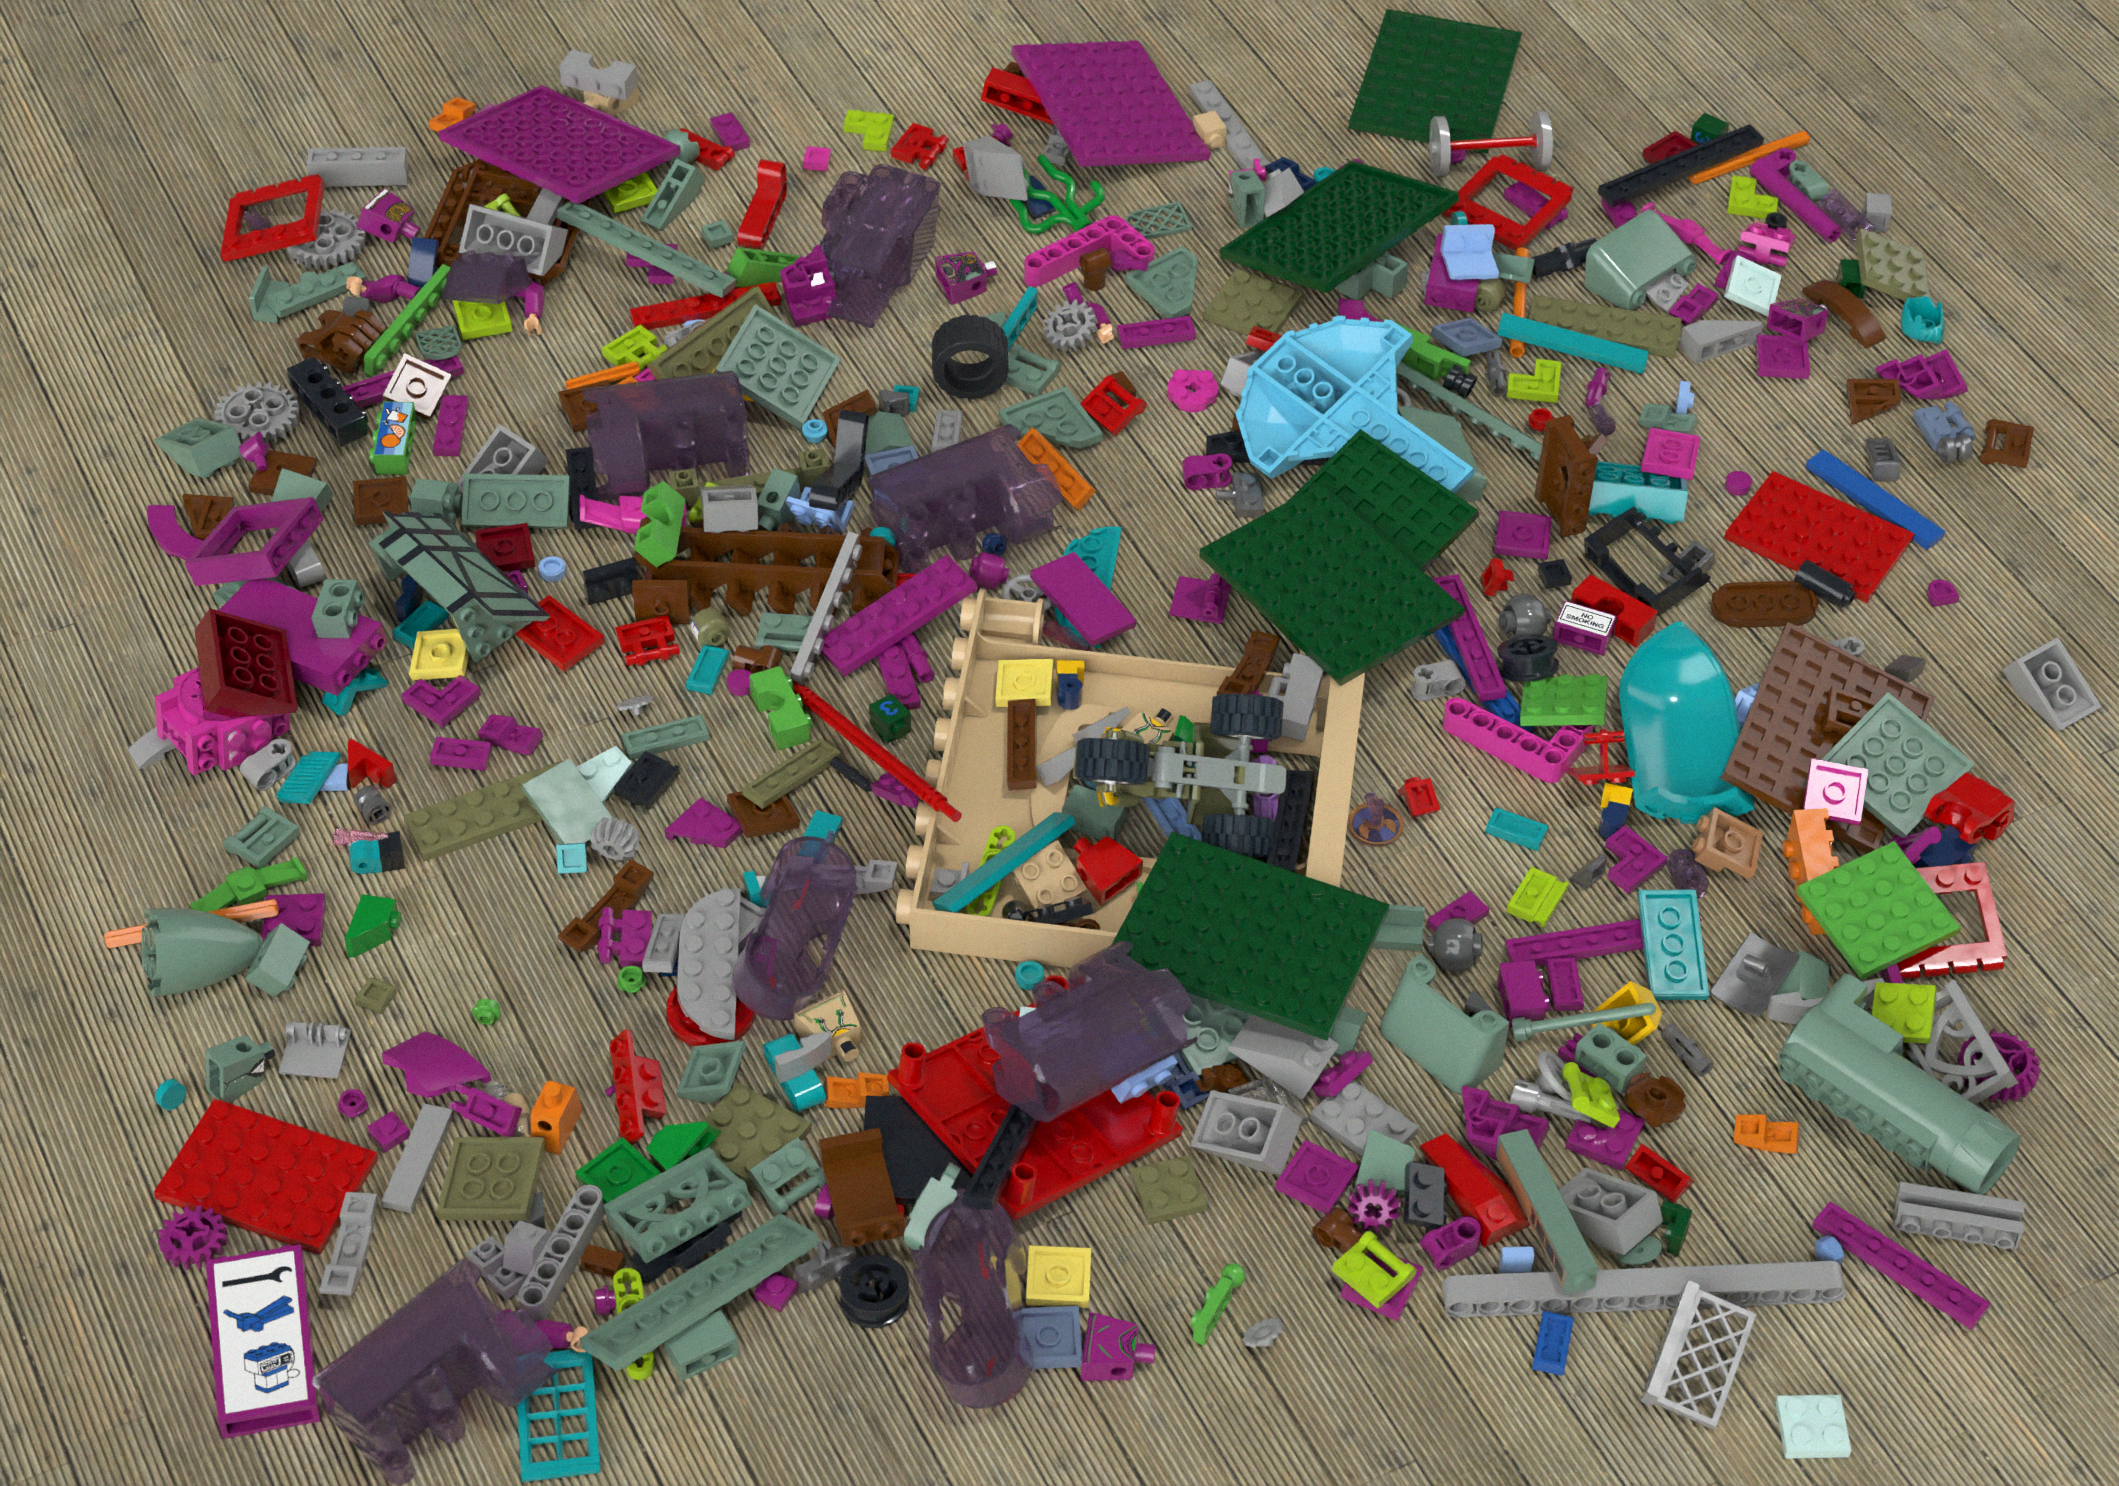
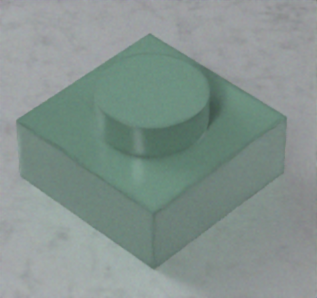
[701,220,734,249]

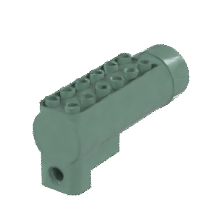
[1778,973,2022,1195]

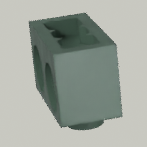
[311,579,365,638]
[1574,1022,1647,1094]

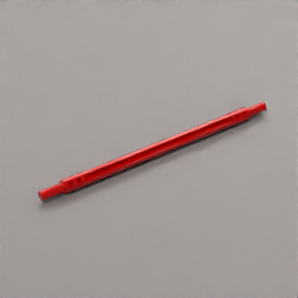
[790,677,962,822]

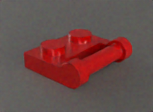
[1080,375,1147,437]

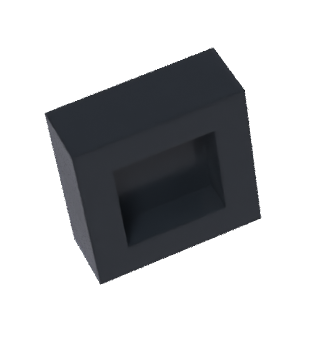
[1537,559,1572,589]

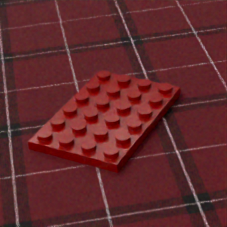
[1724,471,1914,603]
[154,1098,378,1255]

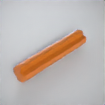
[566,361,640,390]

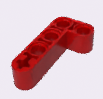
[737,159,787,250]

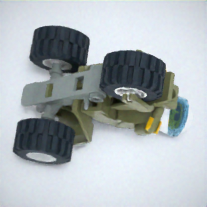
[1073,693,1286,859]

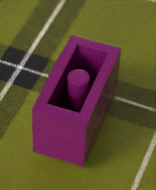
[1497,960,1550,1028]

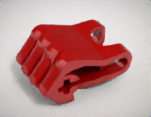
[1924,772,2015,844]

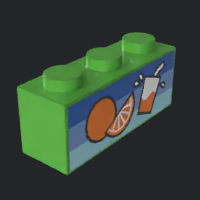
[370,401,417,475]

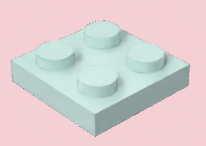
[1724,255,1782,317]
[1775,1395,1851,1458]

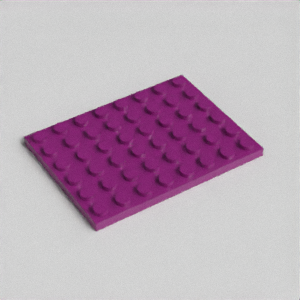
[1011,40,1211,167]
[439,85,680,204]

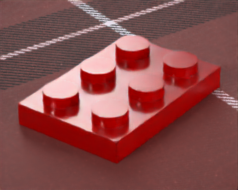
[515,595,605,671]

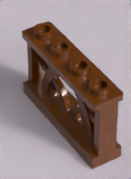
[1534,415,1598,538]

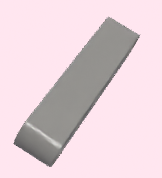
[518,1185,604,1323]

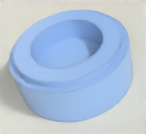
[538,556,566,582]

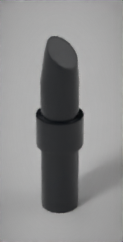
[830,756,872,792]

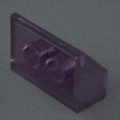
[442,250,531,304]

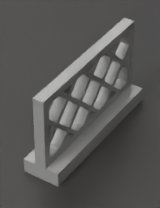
[1640,1280,1757,1430]

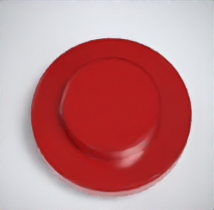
[1528,408,1554,432]

